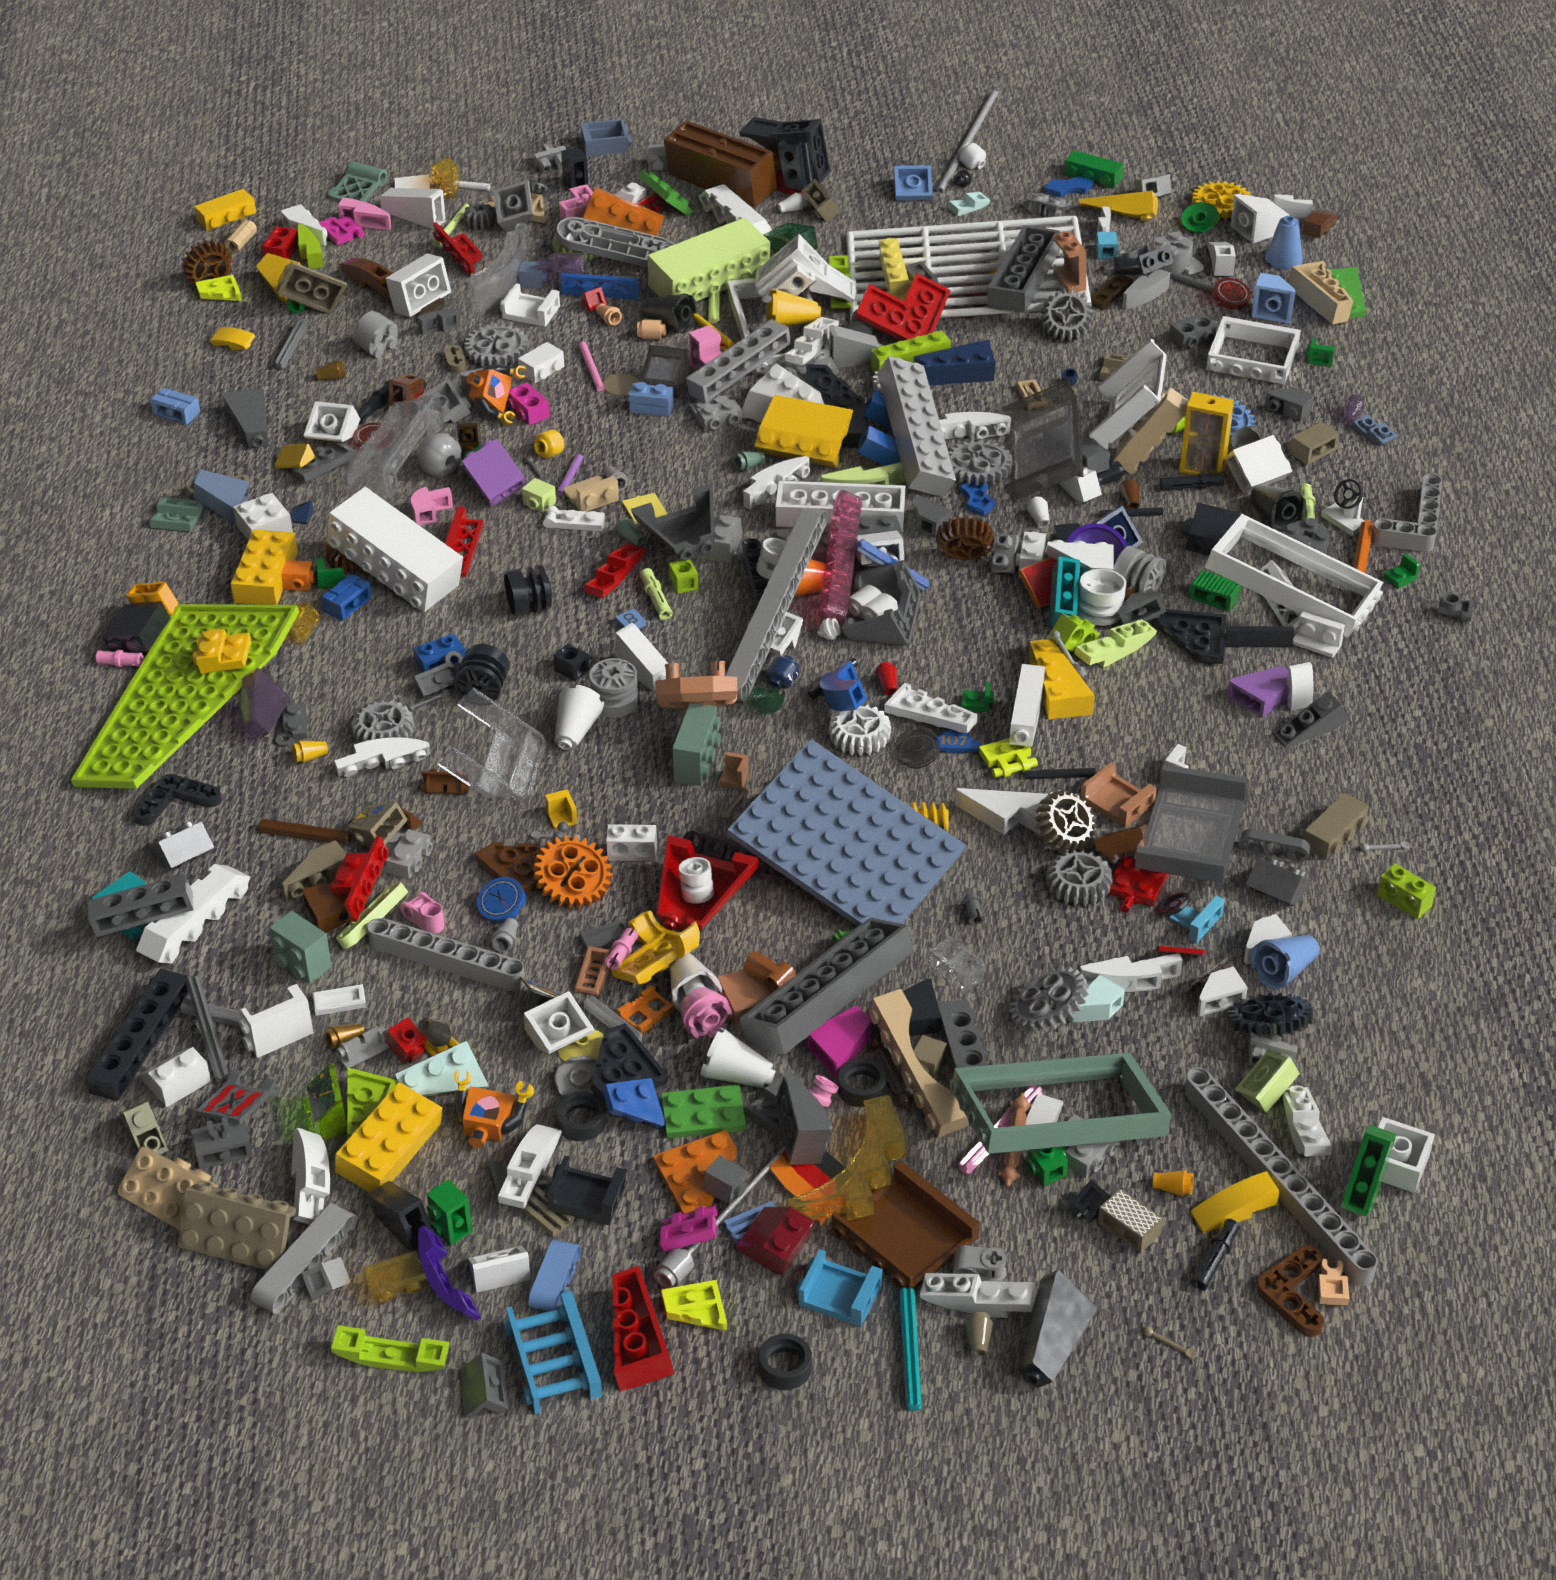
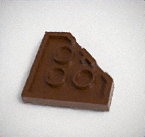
[475,842,573,895]

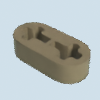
[444,345,466,373]

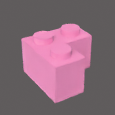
[559,185,593,221]
[689,325,722,370]

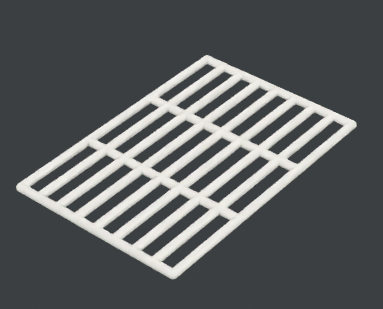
[846,216,1091,319]

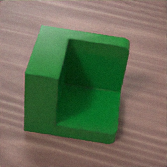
[315,558,344,589]

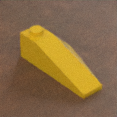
[1079,191,1158,221]

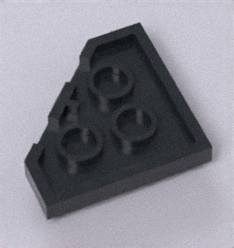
[805,364,865,409]
[1158,609,1226,664]
[590,1023,669,1107]

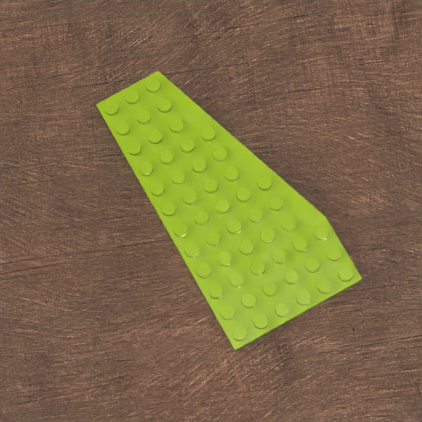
[71,604,299,789]

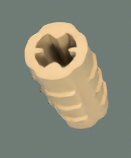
[224,220,257,253]

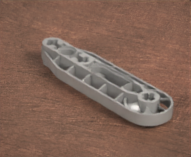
[556,217,675,267]

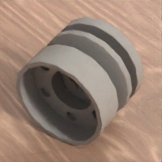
[1113,546,1166,593]
[589,658,638,717]

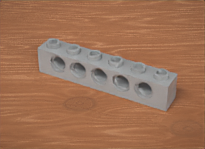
[686,319,791,403]

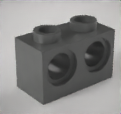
[1169,313,1216,351]

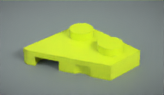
[196,275,242,301]
[661,1280,727,1330]

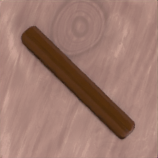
[258,818,351,845]

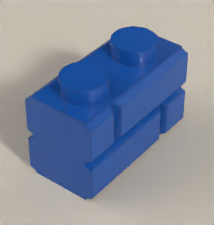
[321,574,372,621]

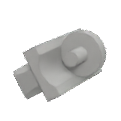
[533,144,566,173]
[991,534,1019,574]
[1248,1035,1298,1066]

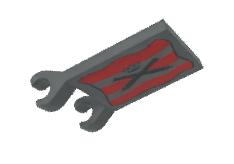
[196,1069,280,1124]

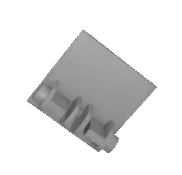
[1025,193,1071,217]

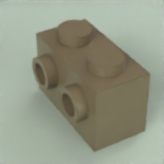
[801,179,841,222]
[1290,422,1339,465]

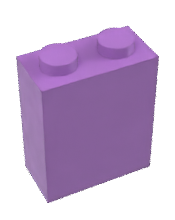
[462,438,526,506]

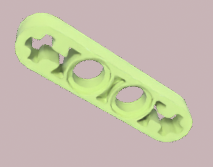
[336,881,408,949]

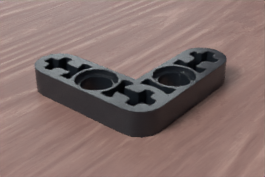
[134,774,222,826]

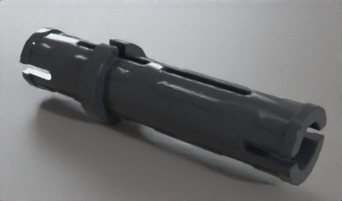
[357,381,389,424]
[1160,472,1225,491]
[1191,1218,1241,1291]

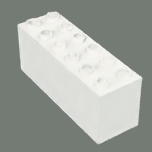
[327,487,463,612]

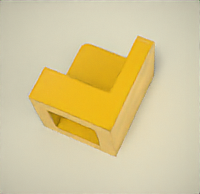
[545,789,577,829]

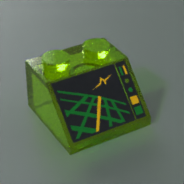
[303,1063,347,1140]

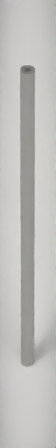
[937,90,998,193]

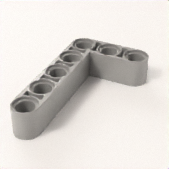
[1371,474,1442,552]

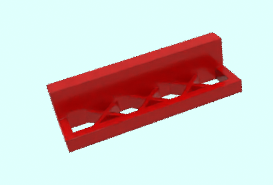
[445,506,484,577]

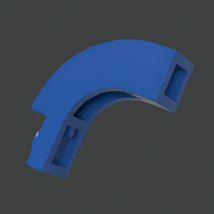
[820,661,867,711]

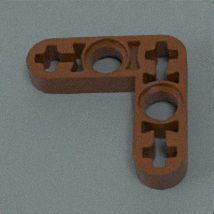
[1257,1245,1324,1337]

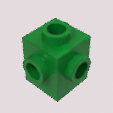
[1026,1146,1068,1187]

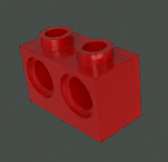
[261,226,299,259]

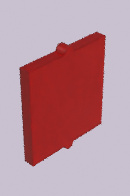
[1156,946,1205,956]

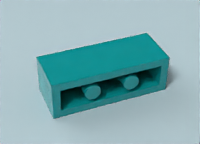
[1049,556,1080,626]

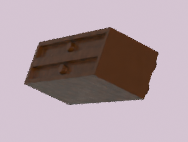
[663,121,777,207]

